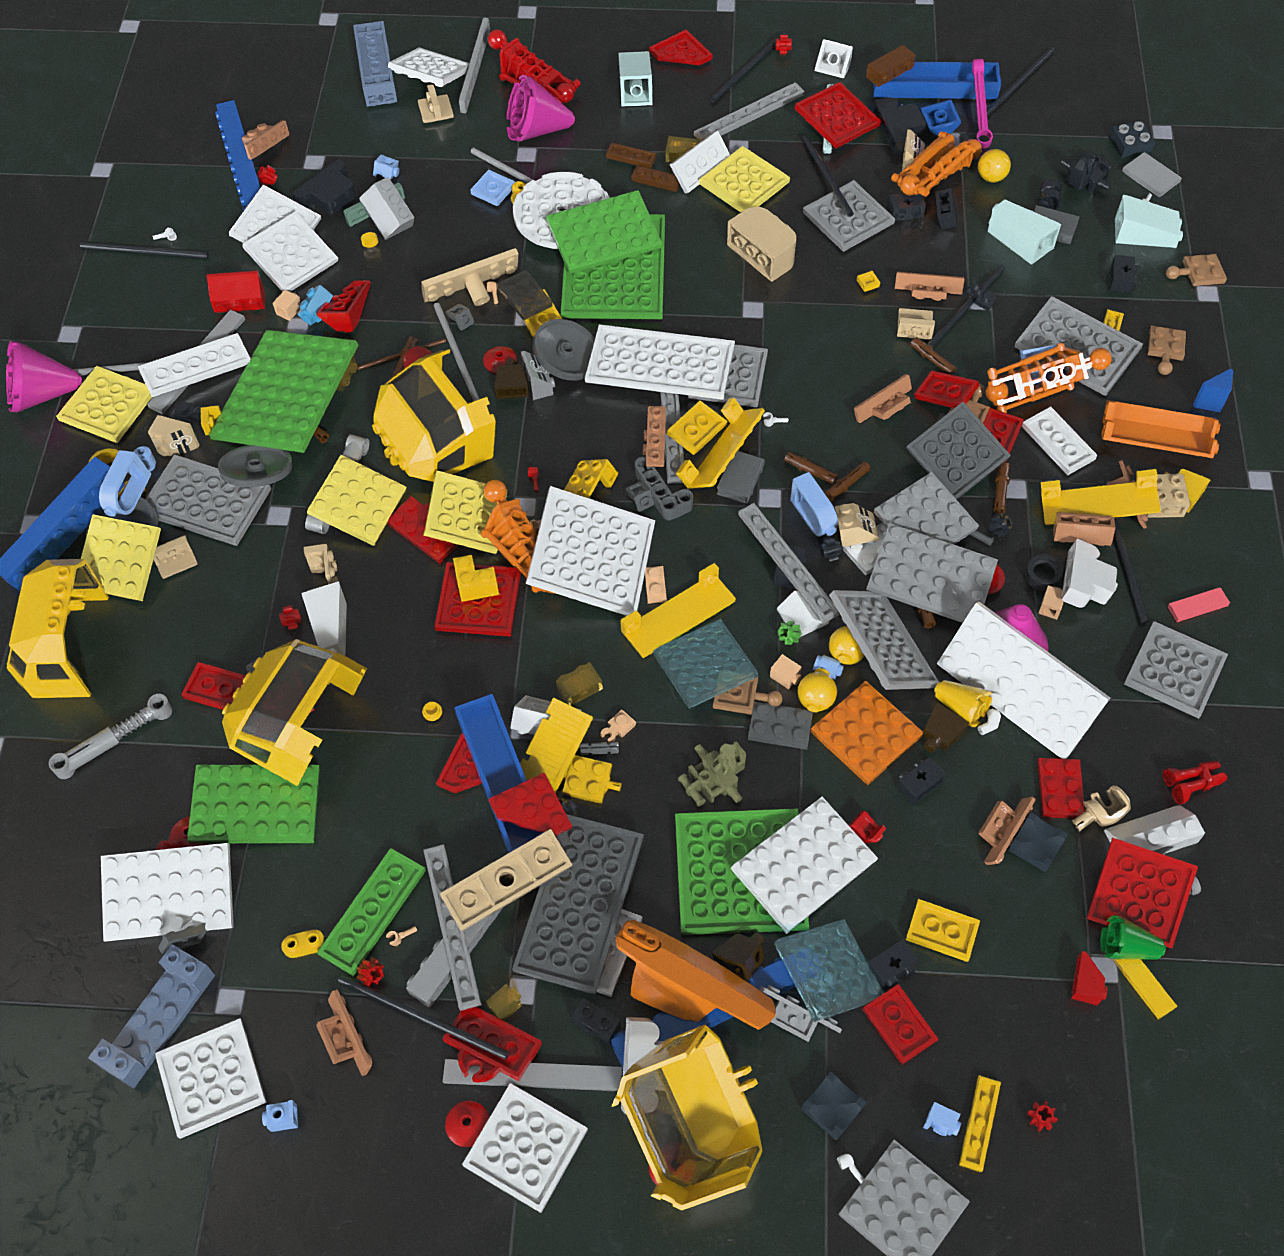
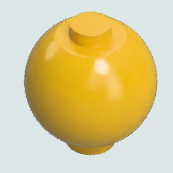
[978,149,1011,183]
[829,626,865,665]
[798,668,837,712]

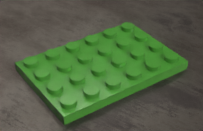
[546,190,663,274]
[187,765,320,843]

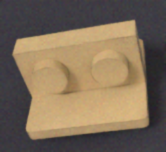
[418,84,454,123]
[153,535,198,579]

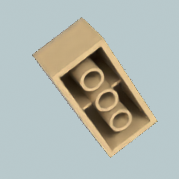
[727,207,796,282]

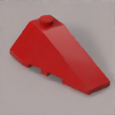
[317,280,371,333]

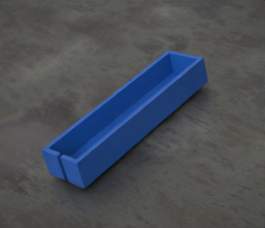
[873,62,1001,99]
[0,457,125,592]
[454,694,543,853]

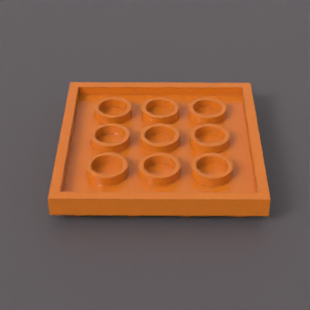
[810,681,923,785]

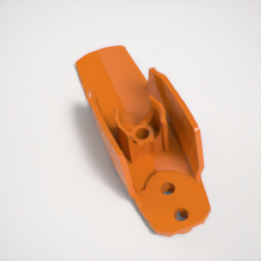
[615,920,776,1029]

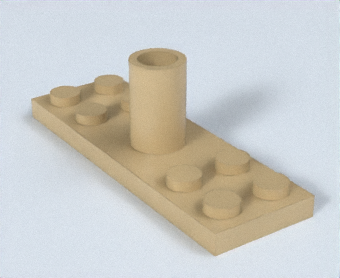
[422,248,518,306]
[440,829,572,932]

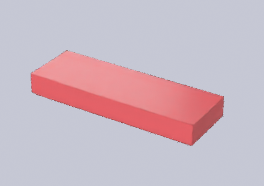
[1168,587,1230,622]

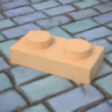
[645,566,667,604]

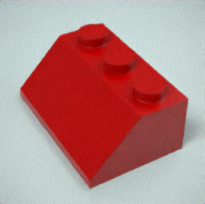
[207,271,266,313]

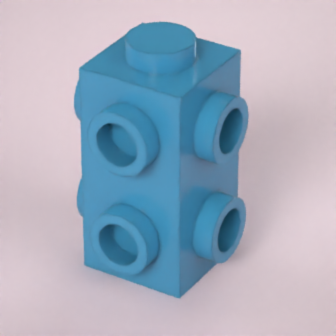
[297,285,333,325]

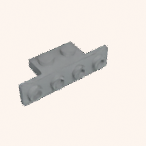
[759,985,842,1042]

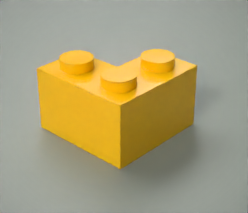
[453,555,499,602]

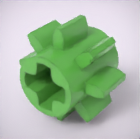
[777,621,802,645]

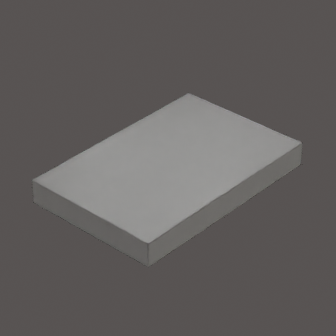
[1122,152,1182,197]

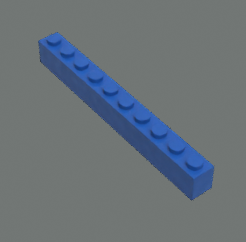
[215,100,260,212]
[611,947,820,1069]

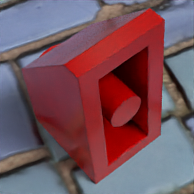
[1071,951,1108,1005]

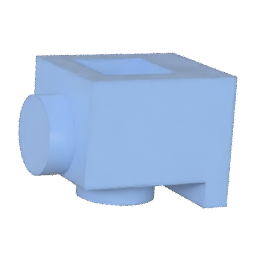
[373,155,400,179]
[262,1100,298,1132]
[923,1102,961,1136]

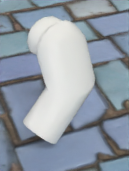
[978,709,1001,735]

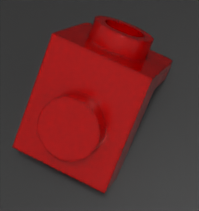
[849,811,886,843]

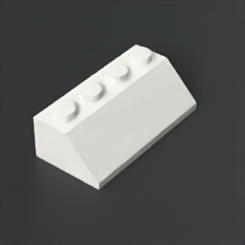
[1104,805,1205,854]

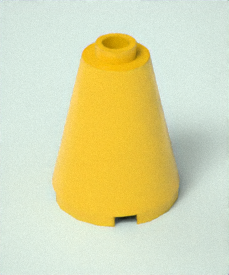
[934,680,992,727]

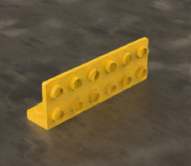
[676,398,765,488]
[564,459,618,499]
[1041,469,1161,525]
[621,563,736,658]

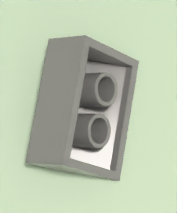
[359,177,414,240]

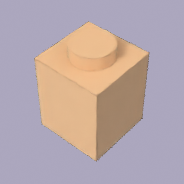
[273,290,301,321]
[1038,586,1064,619]
[770,654,802,689]

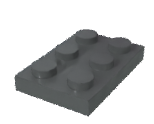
[748,702,813,750]

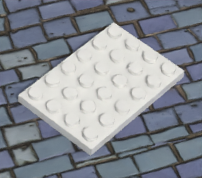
[731,797,878,934]
[101,843,234,941]

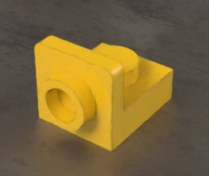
[201,406,221,435]

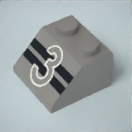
[521,351,555,400]

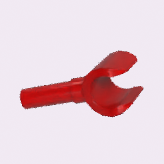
[528,467,539,492]

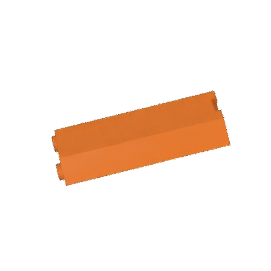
[1101,400,1220,458]

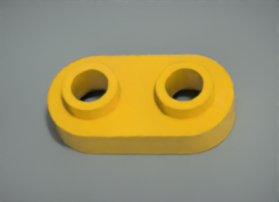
[281,930,325,958]

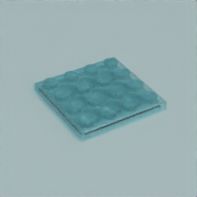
[653,619,758,709]
[774,919,884,1022]

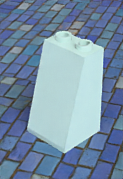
[619,51,652,106]
[1115,195,1183,248]
[988,200,1061,265]

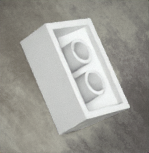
[510,695,581,735]

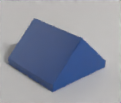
[921,100,961,136]
[1193,369,1233,412]

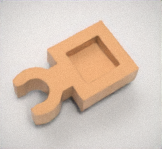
[600,710,636,744]

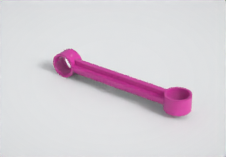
[972,59,993,148]

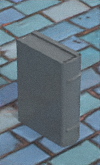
[1034,205,1080,245]
[717,451,765,504]

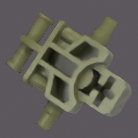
[678,742,746,806]

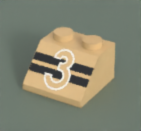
[902,130,925,171]
[148,415,199,457]
[835,503,879,547]

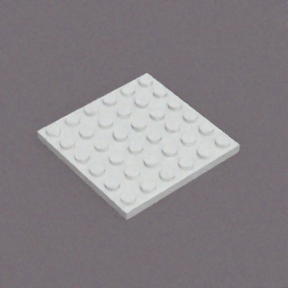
[526,486,655,616]

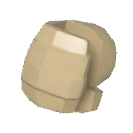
[1072,785,1131,832]

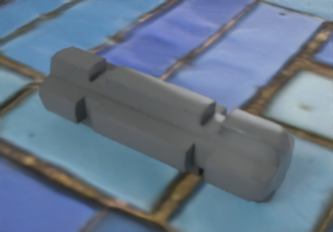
[580,741,619,755]

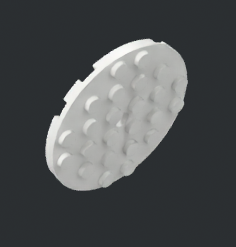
[513,172,609,249]

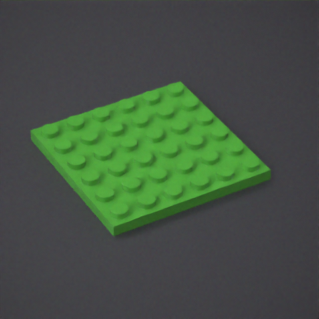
[675,809,809,935]

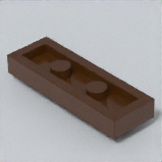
[606,143,656,169]
[631,165,680,192]

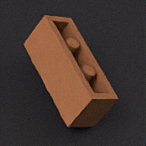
[1053,512,1115,546]

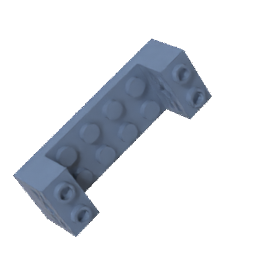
[353,21,397,106]
[88,944,215,1089]

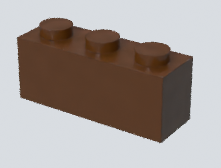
[866,45,915,87]

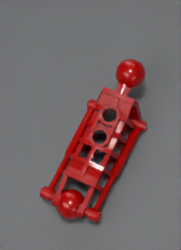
[488,29,581,103]

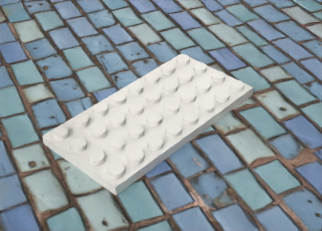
[585,325,735,399]
[937,602,1110,759]

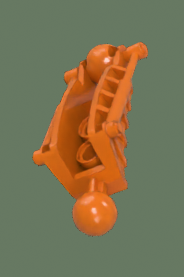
[891,131,982,197]
[986,343,1112,413]
[481,480,555,594]

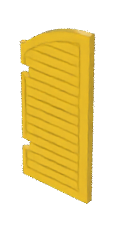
[520,698,594,793]

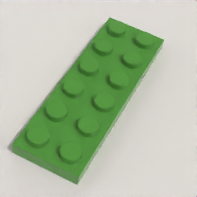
[317,848,426,976]

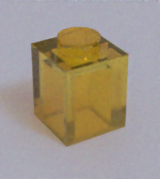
[486,984,522,1021]

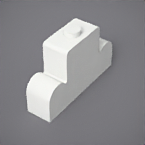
[1061,539,1118,608]
[621,1017,664,1114]

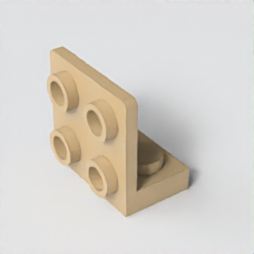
[897,308,935,339]
[1146,474,1190,518]
[304,544,338,584]

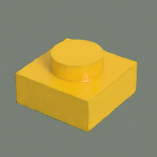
[857,271,880,292]

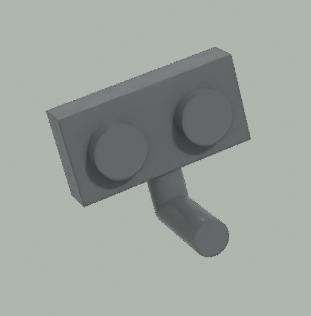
[158,924,206,955]

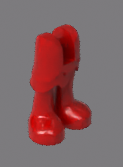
[1162,761,1227,805]

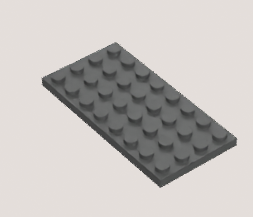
[512,814,644,995]

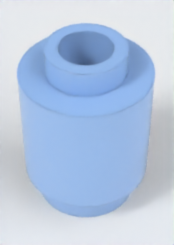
[134,446,156,471]
[813,655,844,679]

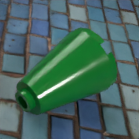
[1100,915,1166,960]

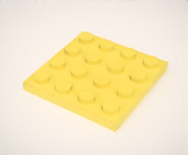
[699,146,790,212]
[57,366,152,443]
[307,455,407,546]
[424,471,507,554]
[76,515,161,601]

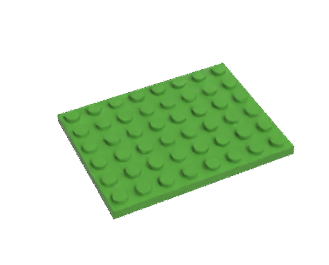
[561,214,665,319]
[209,330,358,453]

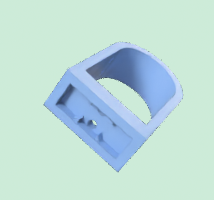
[99,450,151,517]
[791,472,838,536]

